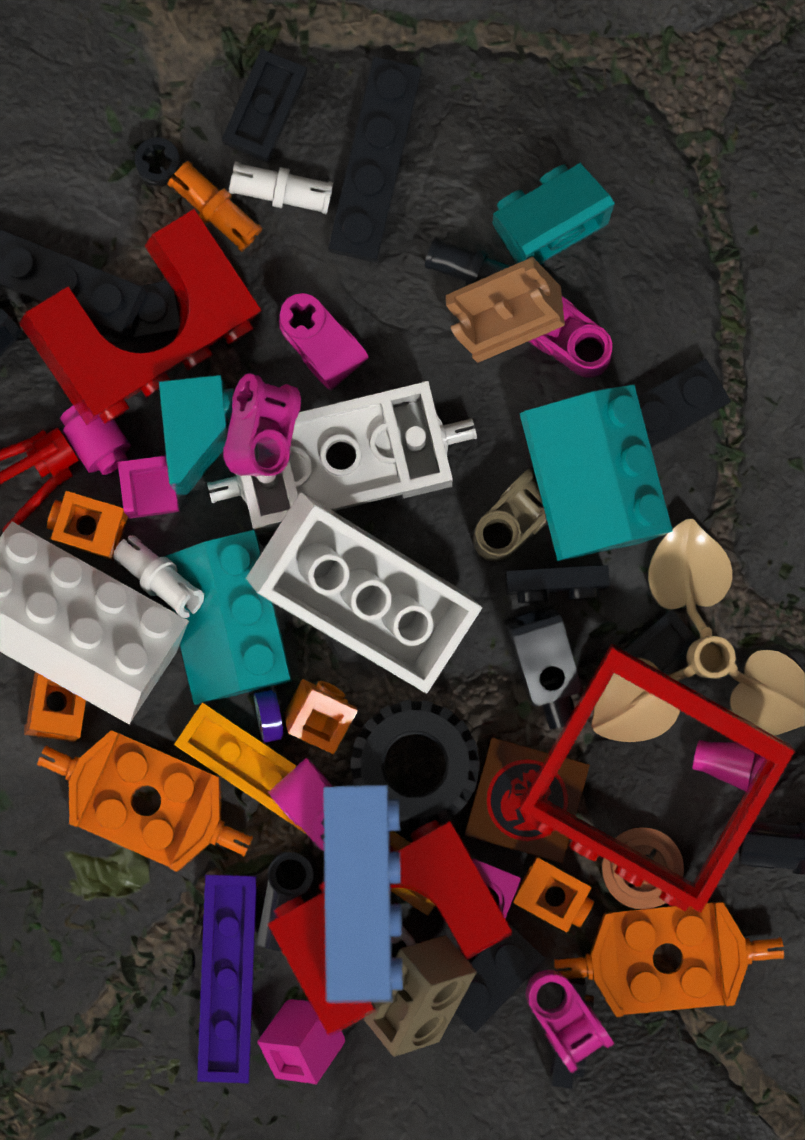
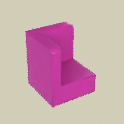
[118,456,180,519]
[257,999,345,1084]

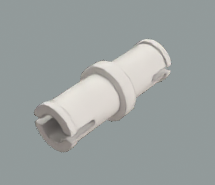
[229,161,333,214]
[113,535,204,618]

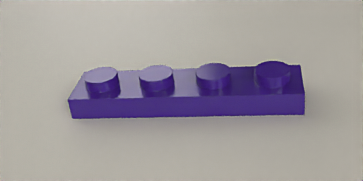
[197,874,257,1083]

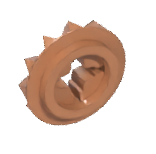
[602,827,684,909]

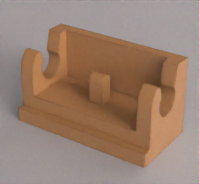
[446,257,565,363]

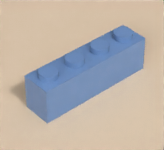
[324,786,403,1003]

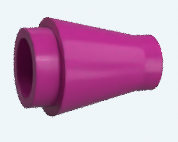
[692,740,765,791]

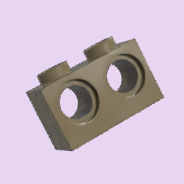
[364,935,477,1057]

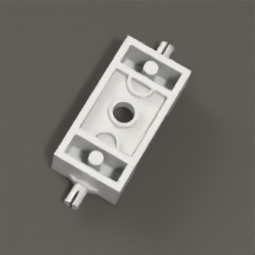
[207,381,477,534]

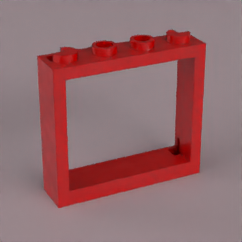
[520,644,795,913]

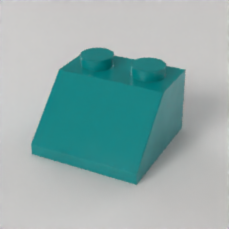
[492,163,615,264]
[159,375,234,495]

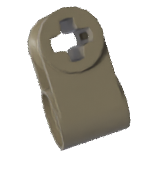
[473,468,548,562]

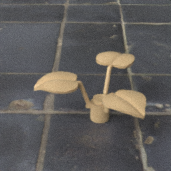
[591,519,805,742]

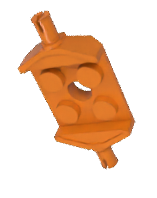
[37,730,253,872]
[554,902,784,1017]

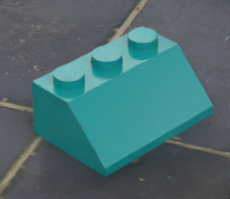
[519,385,673,561]
[164,530,293,705]

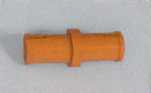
[167,161,263,252]

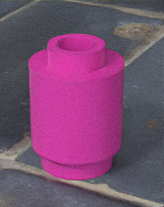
[60,406,131,475]

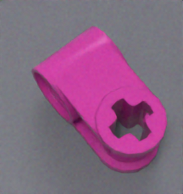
[279,293,369,391]
[528,296,613,378]
[223,373,301,476]
[268,758,333,851]
[526,970,614,1073]

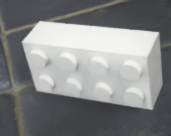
[246,492,482,694]
[0,522,189,724]

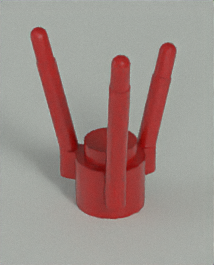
[0,427,79,532]

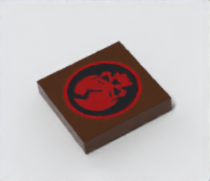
[464,737,590,863]

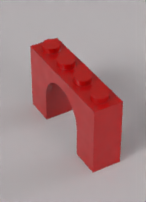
[19,209,261,425]
[268,820,512,1036]

